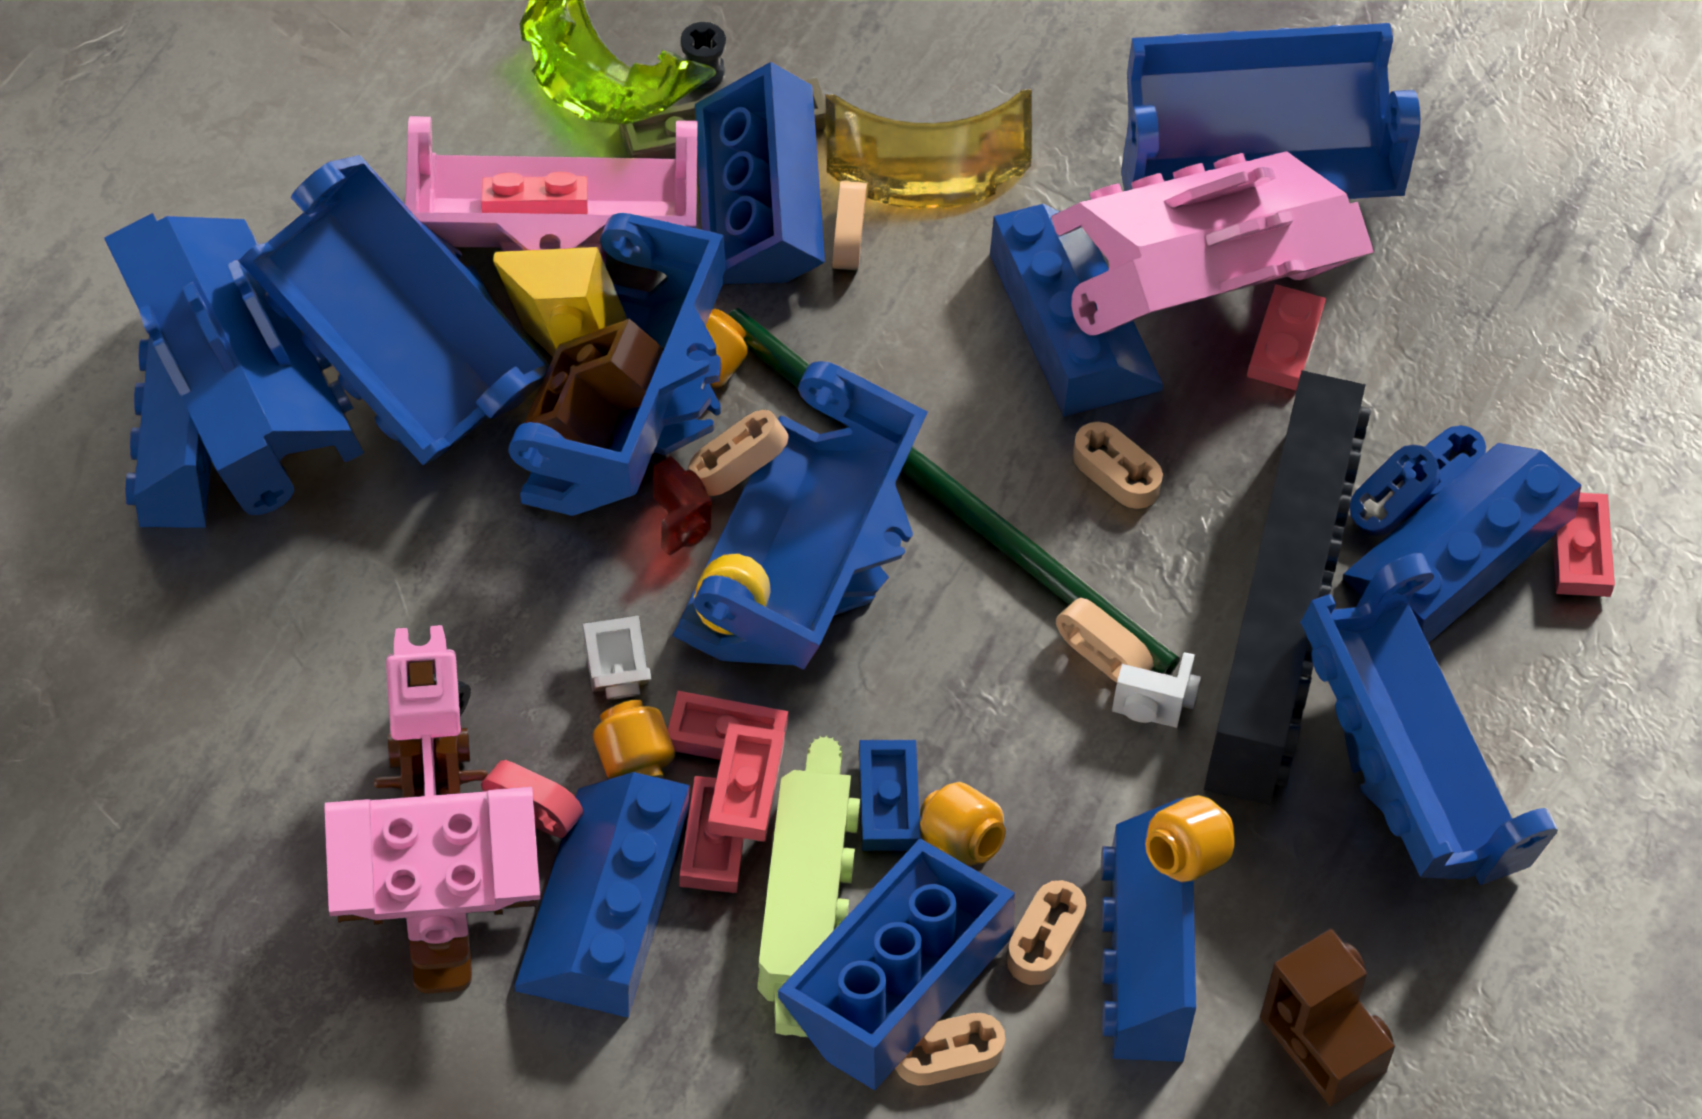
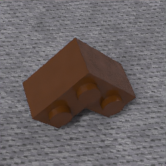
[524,319,664,449]
[1260,929,1395,1107]

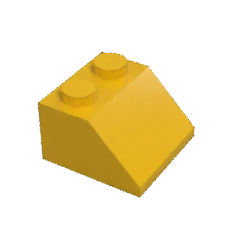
[493,247,627,357]

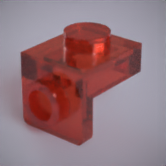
[654,456,712,556]

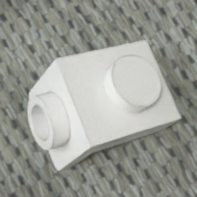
[582,616,651,700]
[1112,652,1201,728]

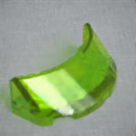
[519,0,716,125]

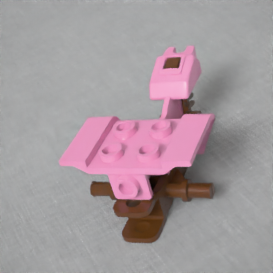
[325,625,540,994]

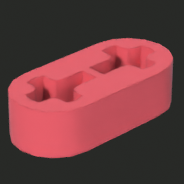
[481,760,584,838]

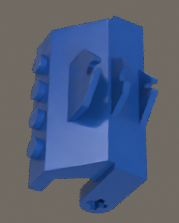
[1121,23,1421,199]
[238,155,550,465]
[104,213,364,515]
[508,213,726,516]
[672,361,928,670]
[1300,553,1558,885]

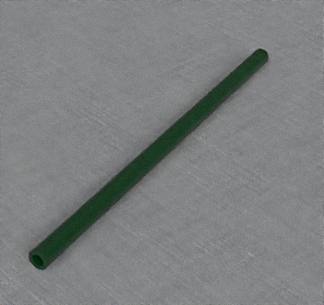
[728,308,1180,675]

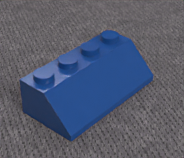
[695,62,825,284]
[989,204,1163,417]
[125,335,211,528]
[1343,443,1582,643]
[515,772,689,1018]
[1101,798,1196,1062]
[778,838,1015,1090]

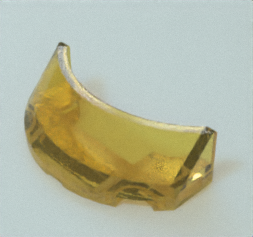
[823,89,1032,209]

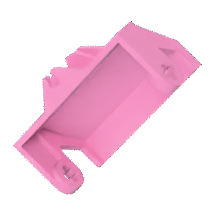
[405,116,697,266]
[1051,151,1374,336]

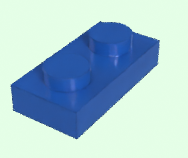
[858,740,921,851]

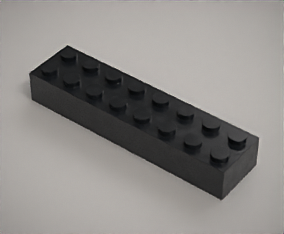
[1204,370,1371,806]

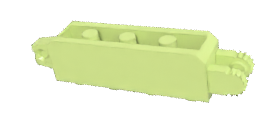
[757,736,860,1037]

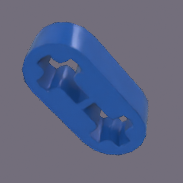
[1398,425,1486,509]
[1350,444,1440,536]

